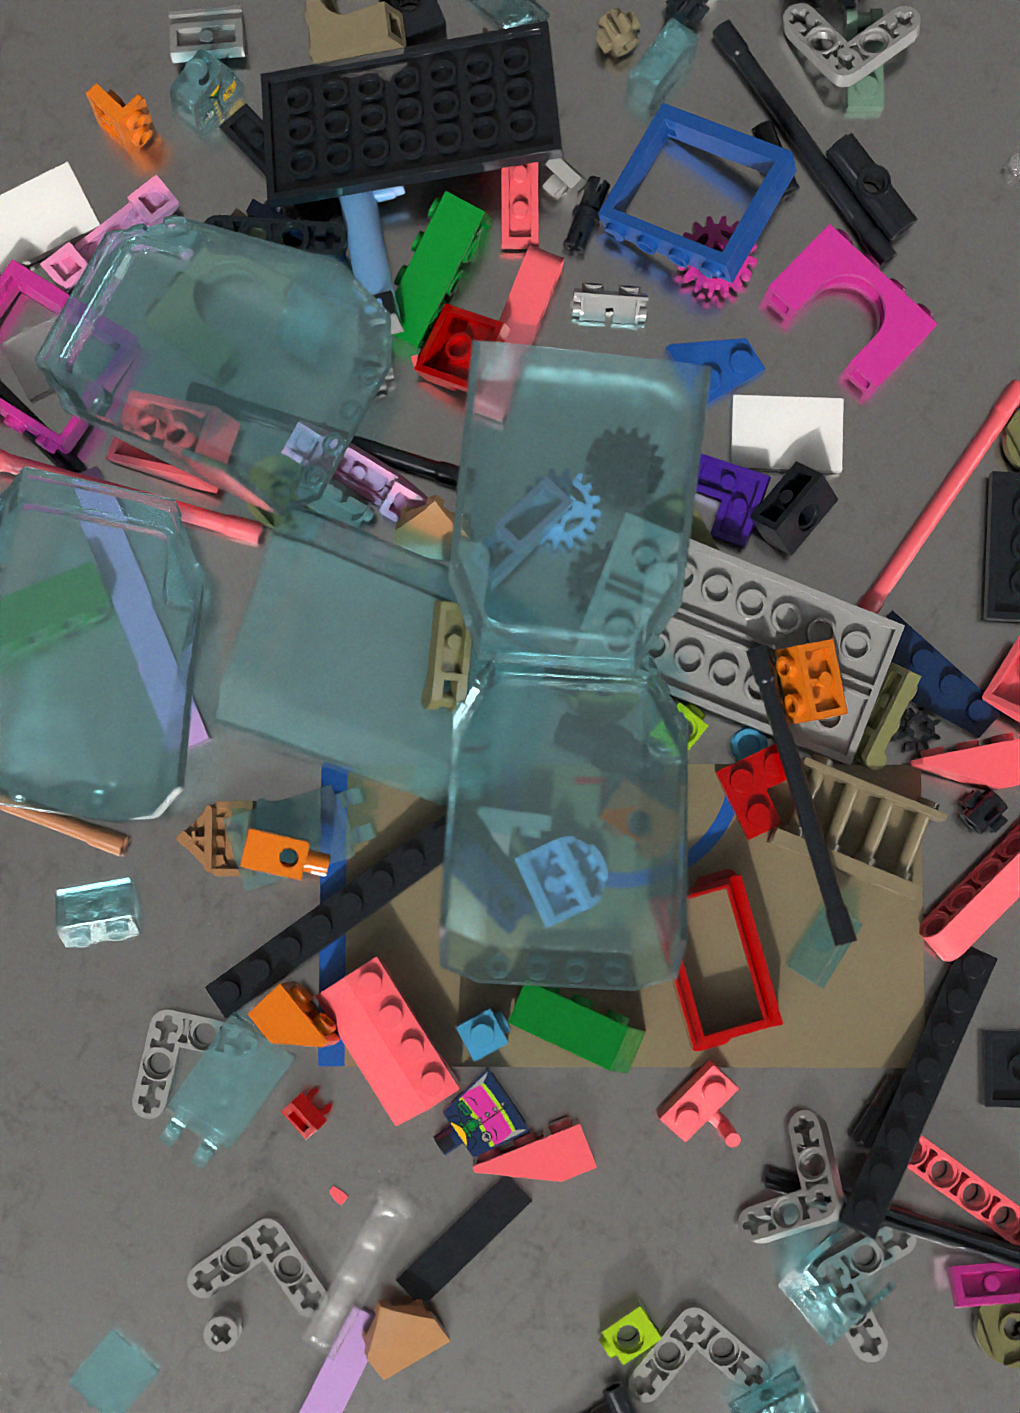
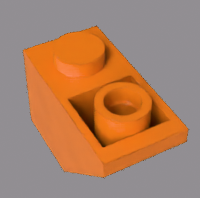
[248,981,340,1047]

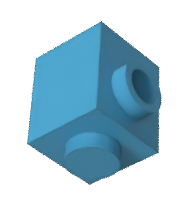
[456,1006,511,1062]

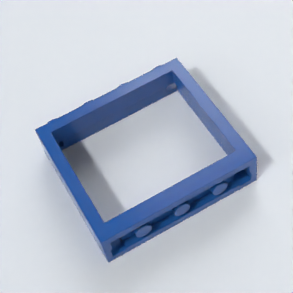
[598,103,797,283]

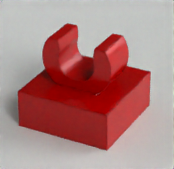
[281,1088,332,1140]

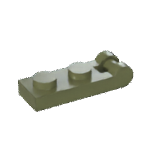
[421,601,475,713]
[853,662,921,771]

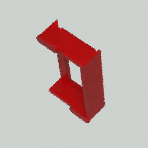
[649,869,784,1052]

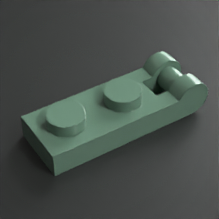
[843,8,885,112]

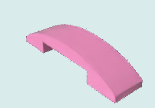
[40,175,180,293]
[282,421,428,522]

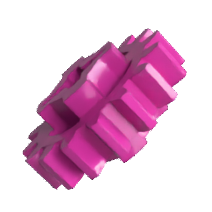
[677,216,757,298]

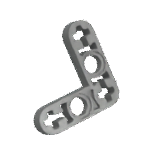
[783,3,921,87]
[132,1008,260,1119]
[738,1110,845,1244]
[187,1215,330,1317]
[813,1225,917,1363]
[627,1303,771,1403]

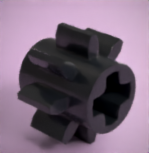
[665,0,710,25]
[893,707,941,752]
[960,788,1008,835]

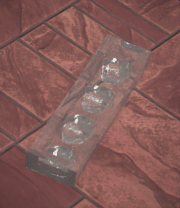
[299,1200,411,1360]

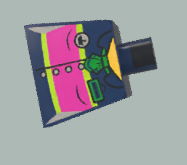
[433,1067,529,1157]

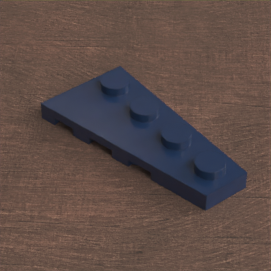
[886,610,1002,739]

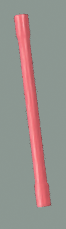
[856,379,1020,614]
[0,449,263,544]

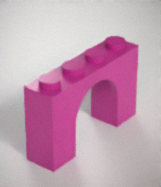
[764,223,938,396]

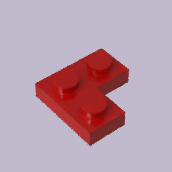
[714,743,786,840]

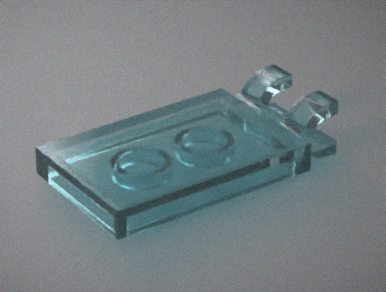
[223,784,377,892]
[158,1011,296,1169]

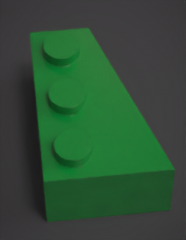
[507,977,646,1074]

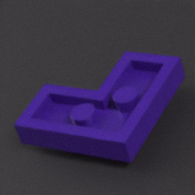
[687,453,771,547]

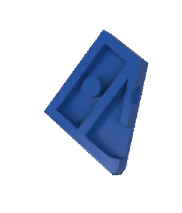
[665,338,766,409]

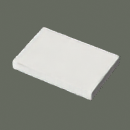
[0,162,100,274]
[730,395,844,474]

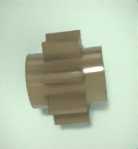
[596,8,642,56]

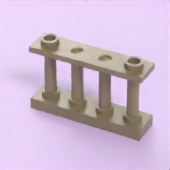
[767,754,948,900]

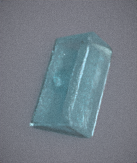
[787,906,863,989]

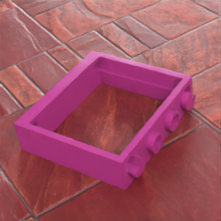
[0,259,142,454]

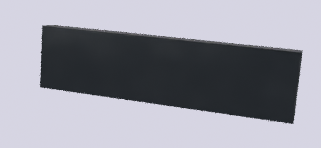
[219,103,342,222]
[395,1175,533,1306]

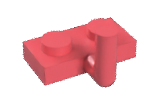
[657,1059,741,1148]

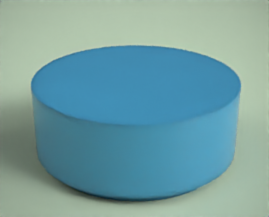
[729,727,768,761]

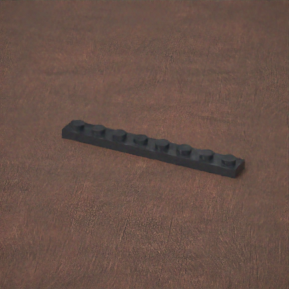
[205,811,473,1019]
[838,946,998,1240]

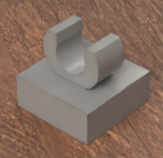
[543,158,588,199]

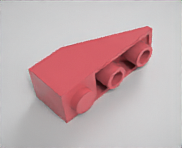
[909,732,1020,790]
[472,1117,597,1182]

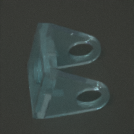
[778,1225,897,1347]

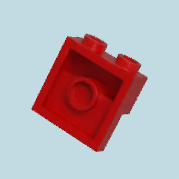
[414,303,511,396]

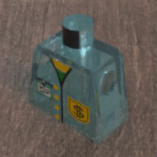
[169,48,244,139]

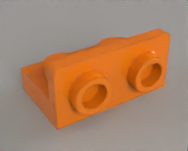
[86,83,155,154]
[775,639,848,725]

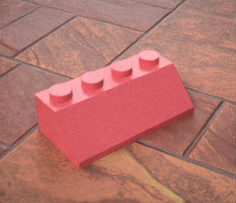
[315,955,460,1126]

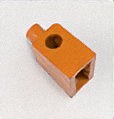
[240,826,331,880]

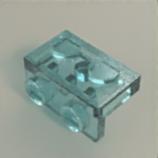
[55,878,140,948]

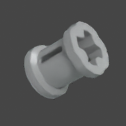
[203,1308,243,1352]

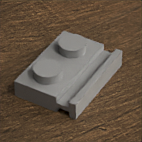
[169,5,245,63]

